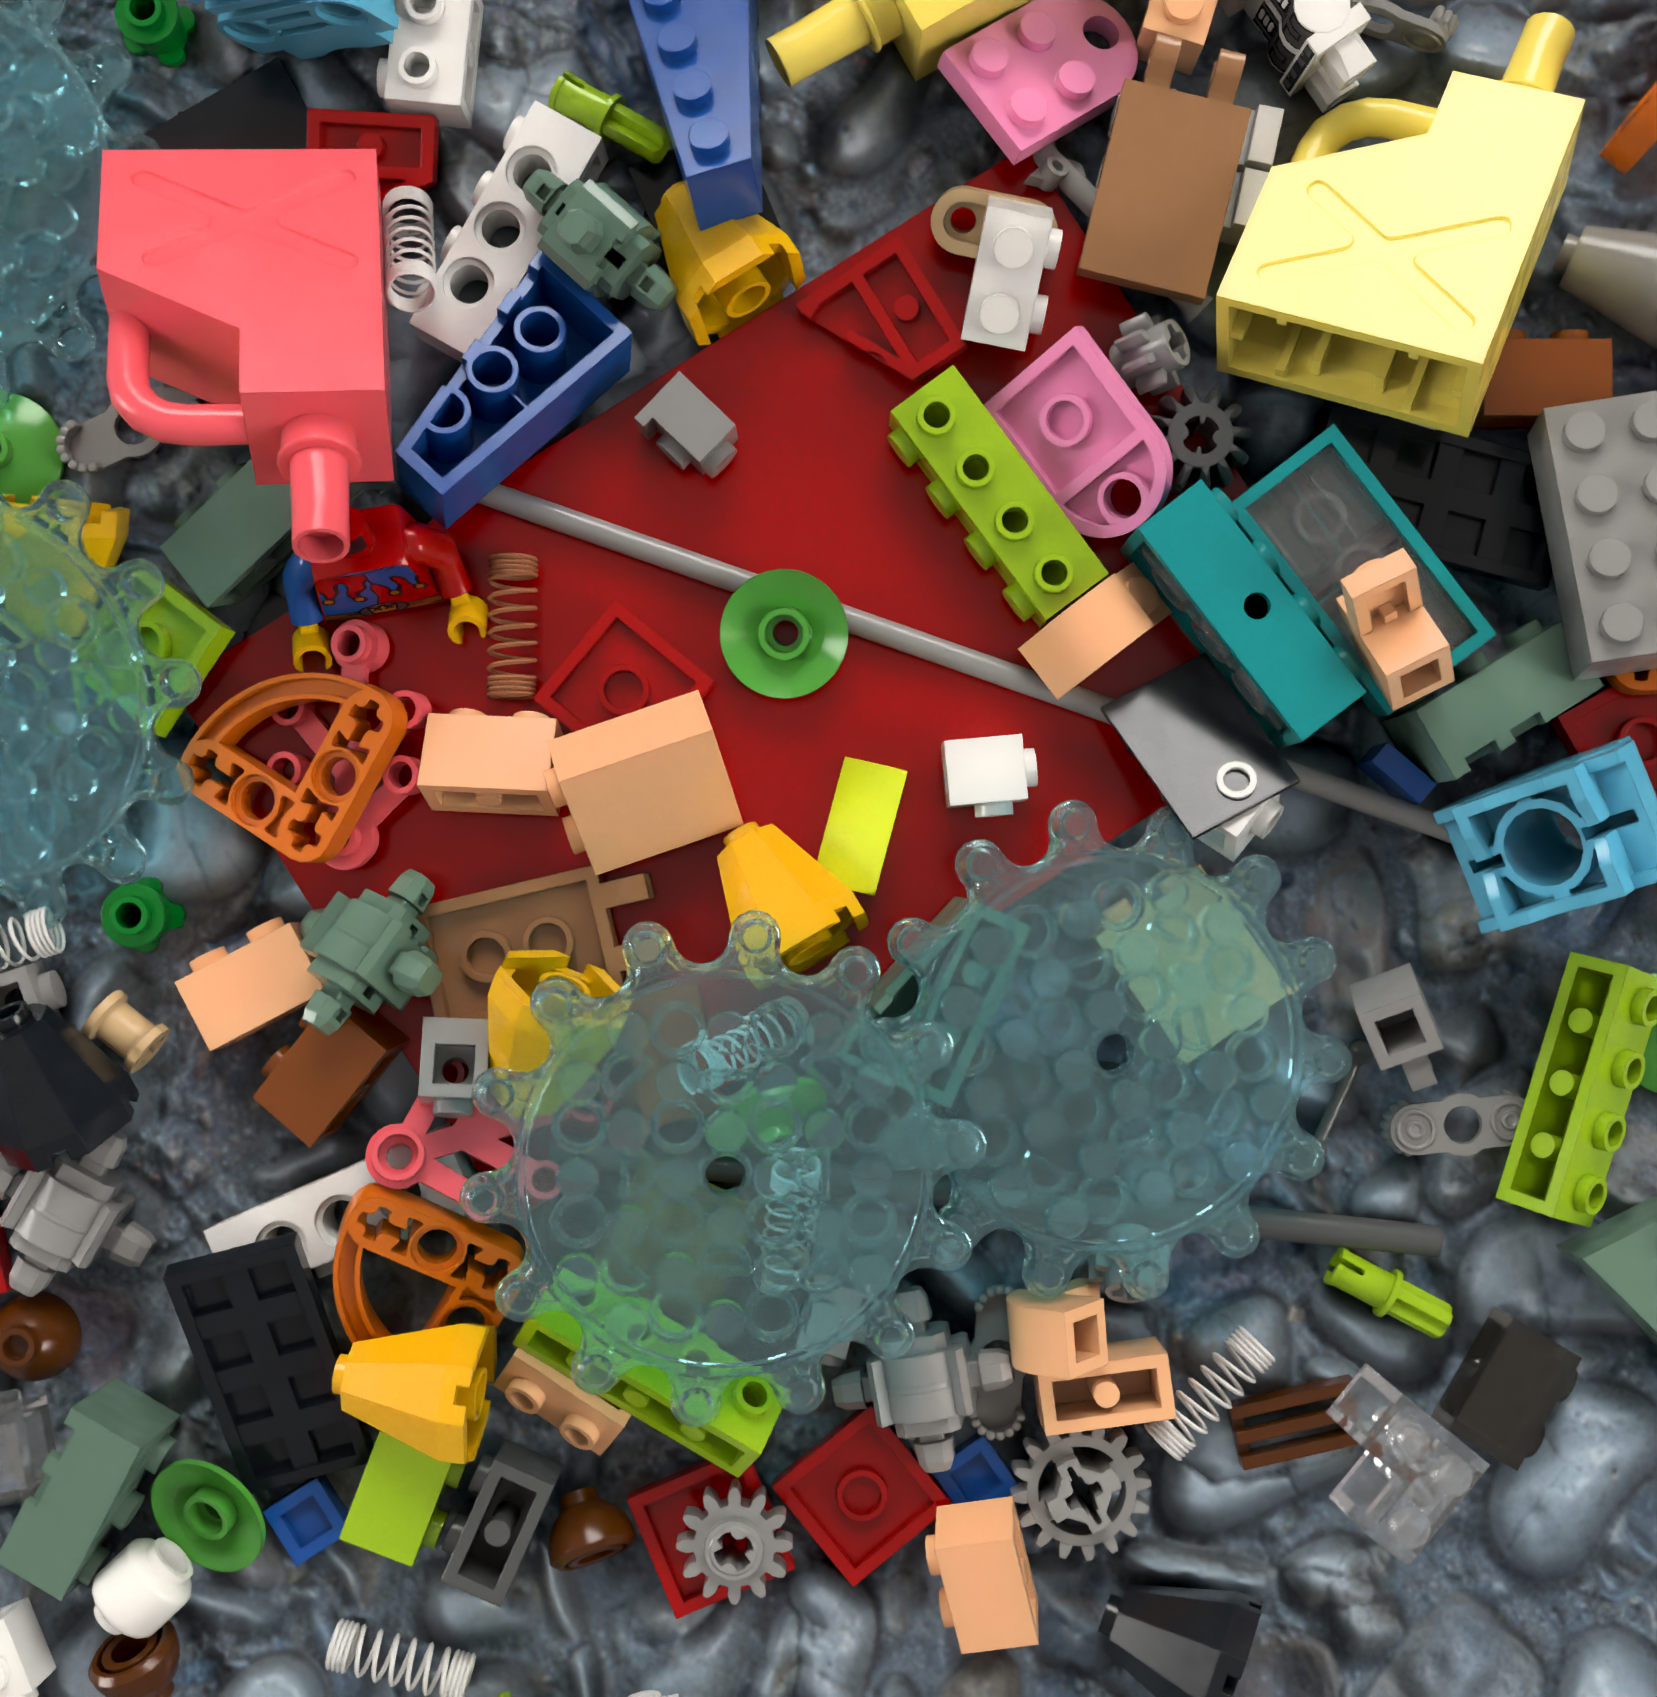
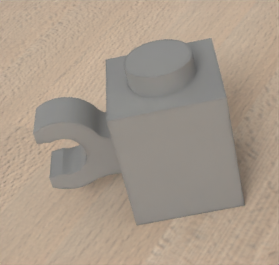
[1349,963,1444,1092]

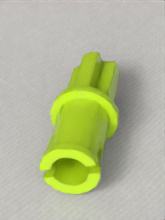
[548,71,671,163]
[1323,1247,1453,1338]

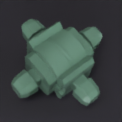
[522,169,678,312]
[299,869,442,1036]

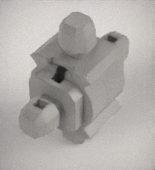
[0,1131,157,1297]
[832,1286,1015,1473]

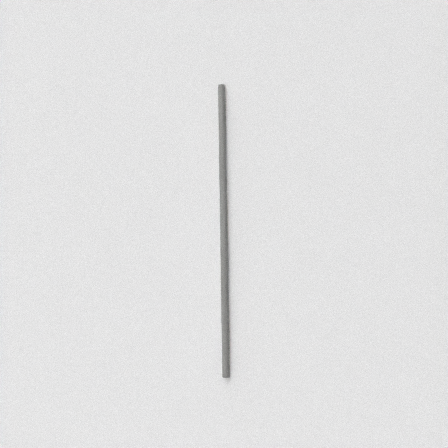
[477,484,1451,843]

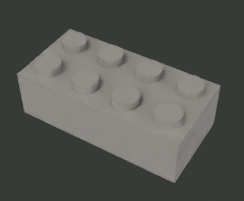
[1527,390,1657,681]

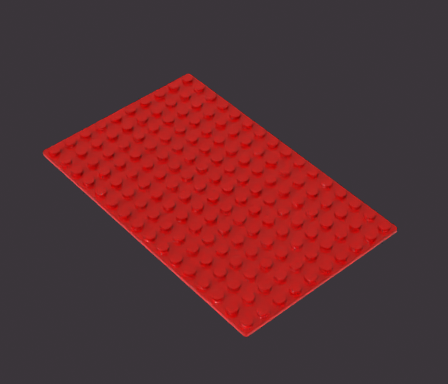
[186,155,1248,1218]

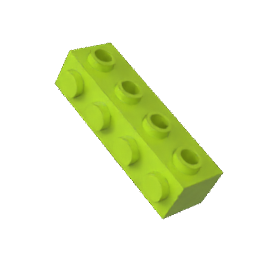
[887,365,1109,628]
[1495,951,1657,1228]
[512,1255,791,1478]

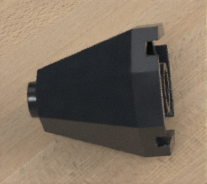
[0,1001,140,1172]
[1098,1584,1263,1697]

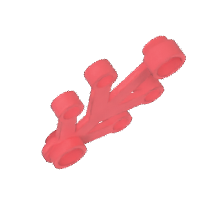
[267,619,432,870]
[365,1062,615,1221]

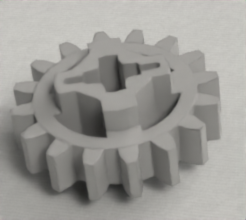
[1010,1427,1152,1561]

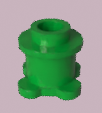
[114,0,198,68]
[101,877,187,953]

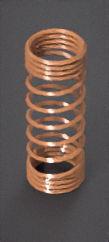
[486,553,539,700]

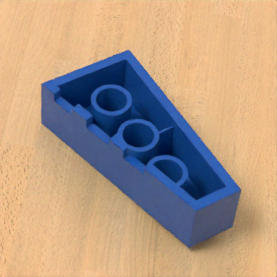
[628,0,763,231]
[395,249,633,530]

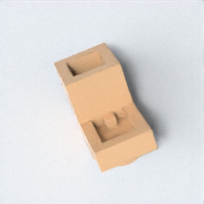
[1336,548,1455,711]
[1018,562,1172,700]
[1006,1278,1109,1380]

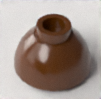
[0,1291,82,1382]
[548,1487,637,1571]
[88,1620,180,1697]

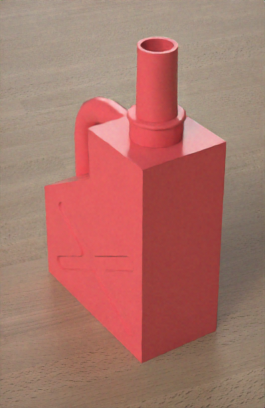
[96,149,394,564]

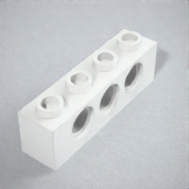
[409,100,609,362]
[203,1123,483,1278]

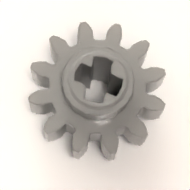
[676,1479,793,1605]

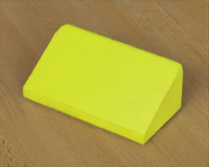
[817,756,908,896]

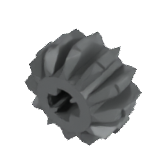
[1150,385,1251,495]

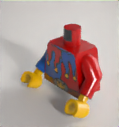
[283,504,489,673]

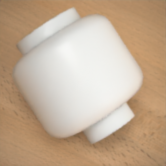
[92,1538,193,1639]

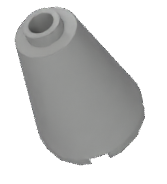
[1552,225,1657,350]

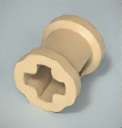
[81,989,171,1074]

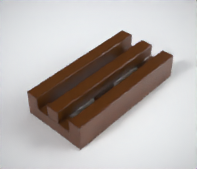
[1227,1374,1369,1471]

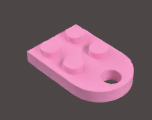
[937,0,1138,166]
[984,326,1173,538]

